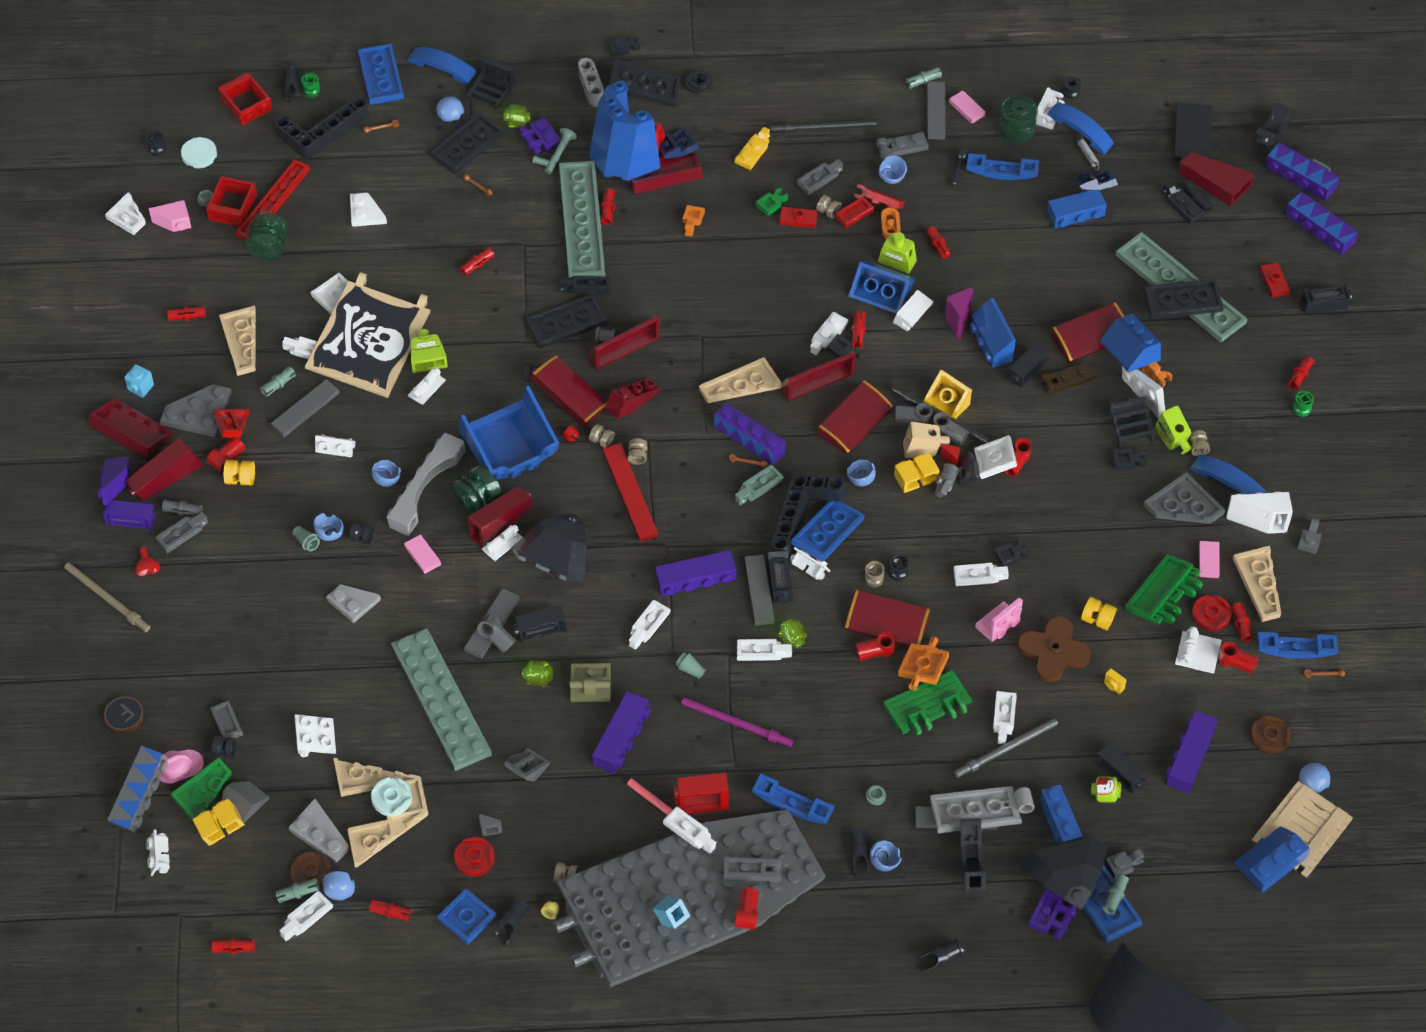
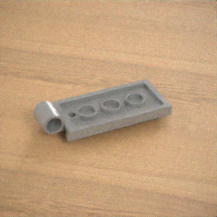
[930,786,1035,833]

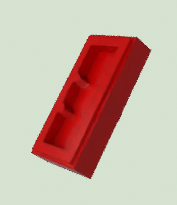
[835,197,874,228]
[780,207,818,228]
[1260,262,1290,298]

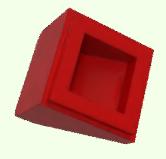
[940,444,960,467]

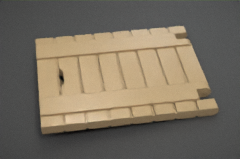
[1252,781,1353,878]

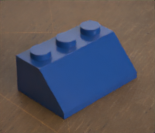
[849,260,915,314]
[969,298,1016,368]
[1100,313,1161,372]
[1234,826,1310,894]

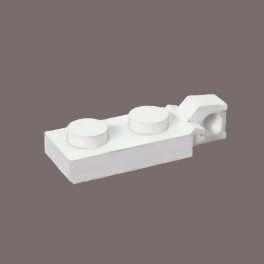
[810,312,849,355]
[282,336,317,359]
[953,563,1008,586]
[629,600,670,650]
[737,639,792,660]
[993,691,1017,744]
[663,807,716,854]
[279,891,333,941]

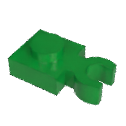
[756,188,788,216]

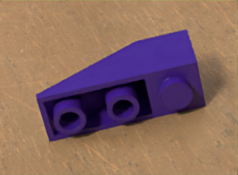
[98,457,130,505]

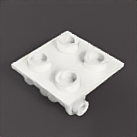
[1175,627,1221,673]
[294,714,336,757]

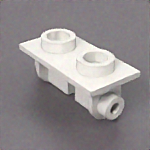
[408,368,446,405]
[315,434,356,457]
[482,525,523,561]
[789,547,830,580]
[146,830,170,876]

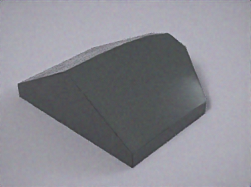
[504,748,550,782]
[222,781,269,823]

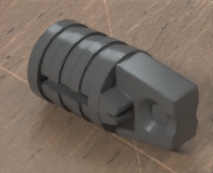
[934,463,959,498]

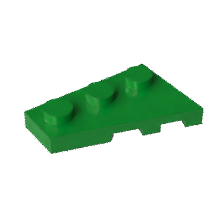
[171,758,232,822]

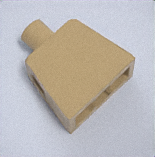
[903,422,950,458]

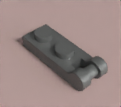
[876,132,928,158]
[723,857,781,883]

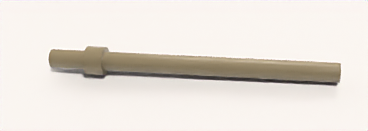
[64,562,150,632]

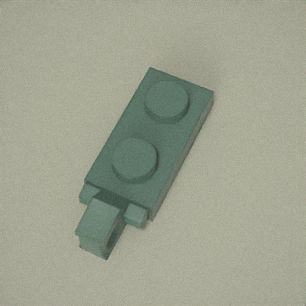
[735,465,784,505]

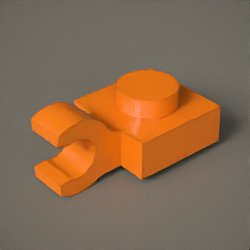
[683,205,705,237]
[1140,362,1173,387]

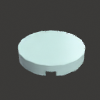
[181,137,217,169]
[371,777,412,816]

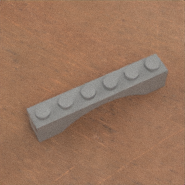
[387,432,466,536]

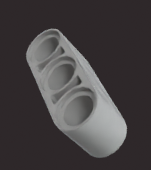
[578,58,603,107]

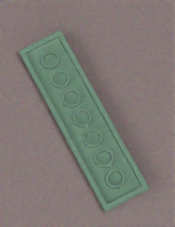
[559,161,605,279]
[1116,232,1247,342]
[391,628,492,771]

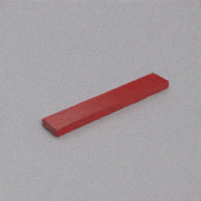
[235,159,310,243]
[603,443,658,542]

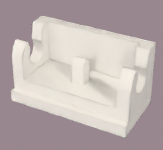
[1034,87,1064,129]
[893,290,933,331]

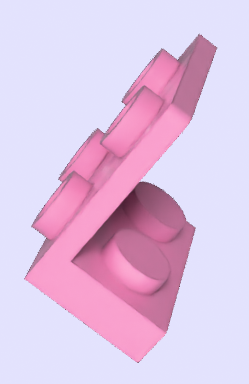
[975,598,1023,642]

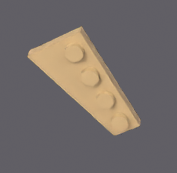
[219,306,256,376]
[699,357,782,403]
[1233,546,1281,622]

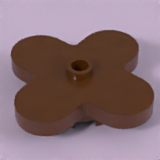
[1018,617,1091,682]

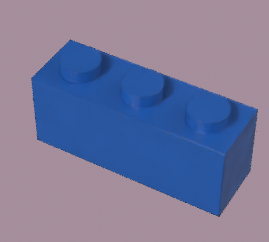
[1047,190,1107,228]
[1039,785,1083,844]

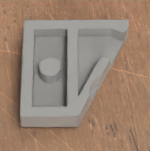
[326,584,381,623]

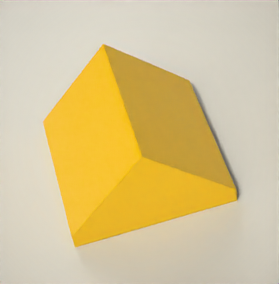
[923,370,972,419]

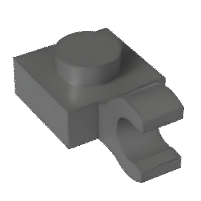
[1298,518,1322,554]
[1106,849,1144,879]

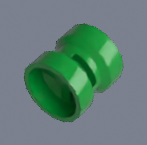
[301,73,320,98]
[1293,391,1314,417]

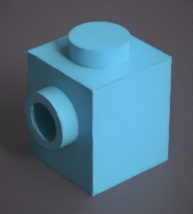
[125,364,154,398]
[653,896,690,929]

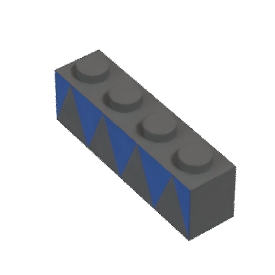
[107,746,168,833]

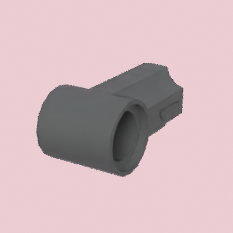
[895,403,933,424]
[932,412,969,445]
[477,614,516,653]

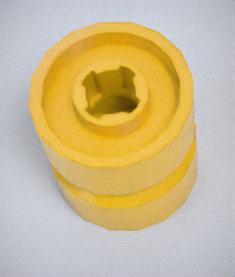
[224,460,255,486]
[1081,597,1117,631]

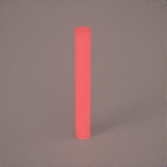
[627,778,673,816]

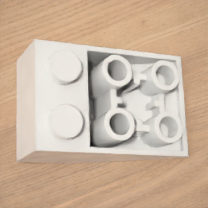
[1226,491,1293,533]

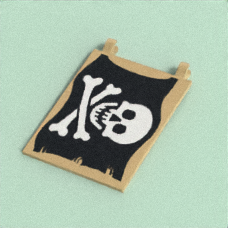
[305,273,430,398]

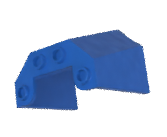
[589,80,660,181]
[458,385,559,480]

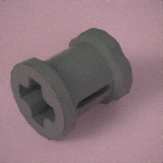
[595,327,616,343]

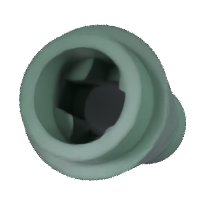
[293,526,320,551]
[676,652,706,679]

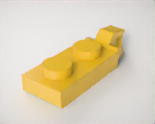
[735,127,770,170]

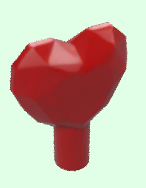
[135,547,160,577]

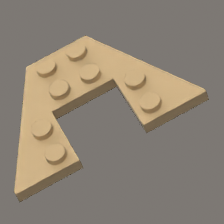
[334,758,428,868]

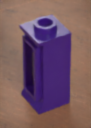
[102,500,156,531]

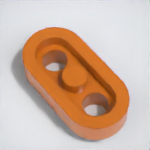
[881,208,901,239]

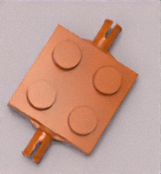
[898,636,949,691]

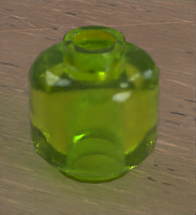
[503,104,530,128]
[778,619,807,649]
[522,660,553,686]

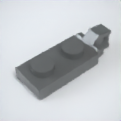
[797,159,843,195]
[155,512,208,553]

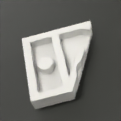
[105,193,146,235]
[350,193,387,226]

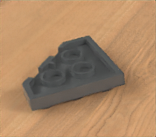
[160,384,231,437]
[1143,472,1225,524]

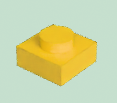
[1104,668,1126,695]

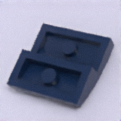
[659,127,699,159]
[1072,170,1118,190]

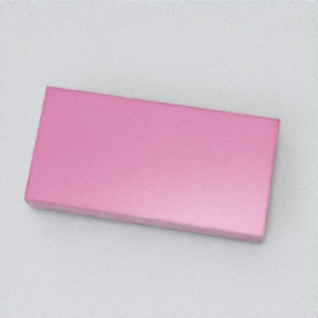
[949,91,985,124]
[404,534,441,574]
[1199,541,1220,578]

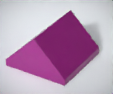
[945,288,974,339]

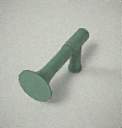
[533,128,577,174]

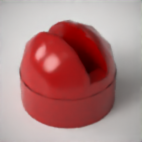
[562,425,579,442]

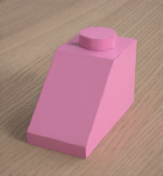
[149,200,191,232]

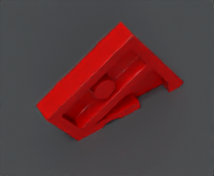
[213,409,250,438]

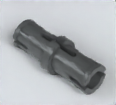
[162,499,203,516]

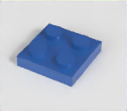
[437,889,496,945]

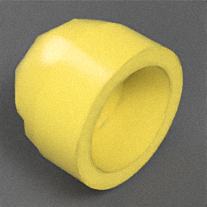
[541,901,559,919]

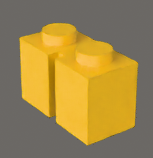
[894,453,939,493]
[193,799,245,846]

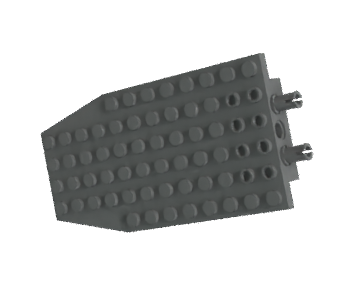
[553,809,825,987]

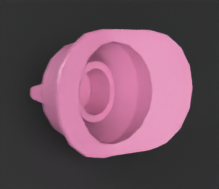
[159,749,204,784]

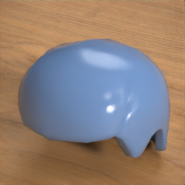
[436,96,464,122]
[878,155,907,184]
[847,459,876,487]
[372,460,400,487]
[313,513,344,541]
[1299,763,1331,793]
[869,840,902,872]
[323,871,355,900]

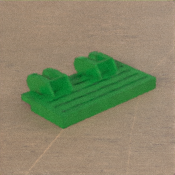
[1125,554,1203,625]
[883,670,972,735]

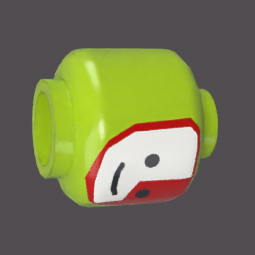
[1091,776,1121,803]

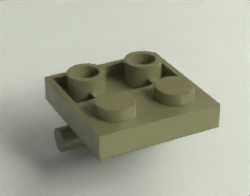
[570,663,611,702]

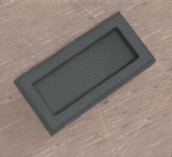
[210,700,243,739]

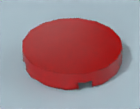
[1192,595,1231,631]
[454,837,495,877]

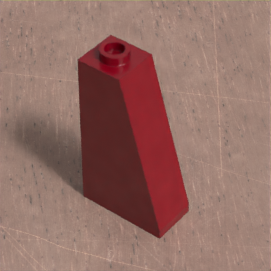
[1179,152,1254,207]
[126,437,203,501]
[468,486,532,548]

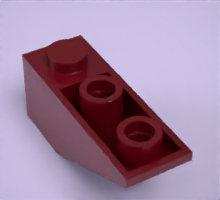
[605,378,661,419]

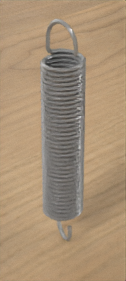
[1077,136,1099,170]

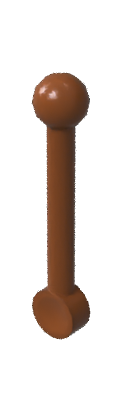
[363,120,399,133]
[463,174,492,196]
[729,454,768,468]
[1304,669,1345,678]

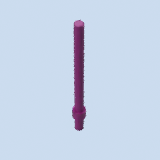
[681,697,794,747]

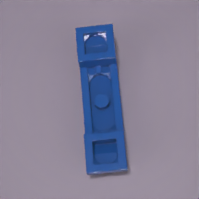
[407,47,477,85]
[1047,102,1114,156]
[966,153,1039,180]
[1190,455,1266,494]
[1258,632,1338,659]
[752,773,835,824]

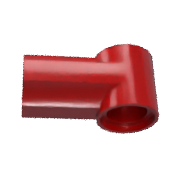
[207,437,245,473]
[1004,438,1032,477]
[855,632,895,661]
[1217,642,1259,674]
[734,887,759,930]

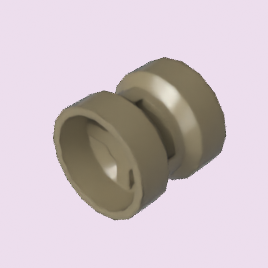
[816,195,841,219]
[589,424,615,448]
[1188,430,1210,456]
[628,438,647,465]
[864,561,884,587]
[554,862,579,883]

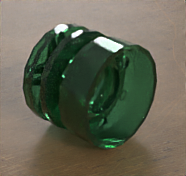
[999,96,1038,143]
[245,212,289,260]
[451,464,502,515]

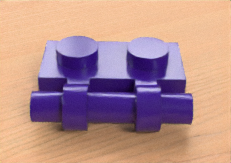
[518,117,561,154]
[1028,889,1077,940]

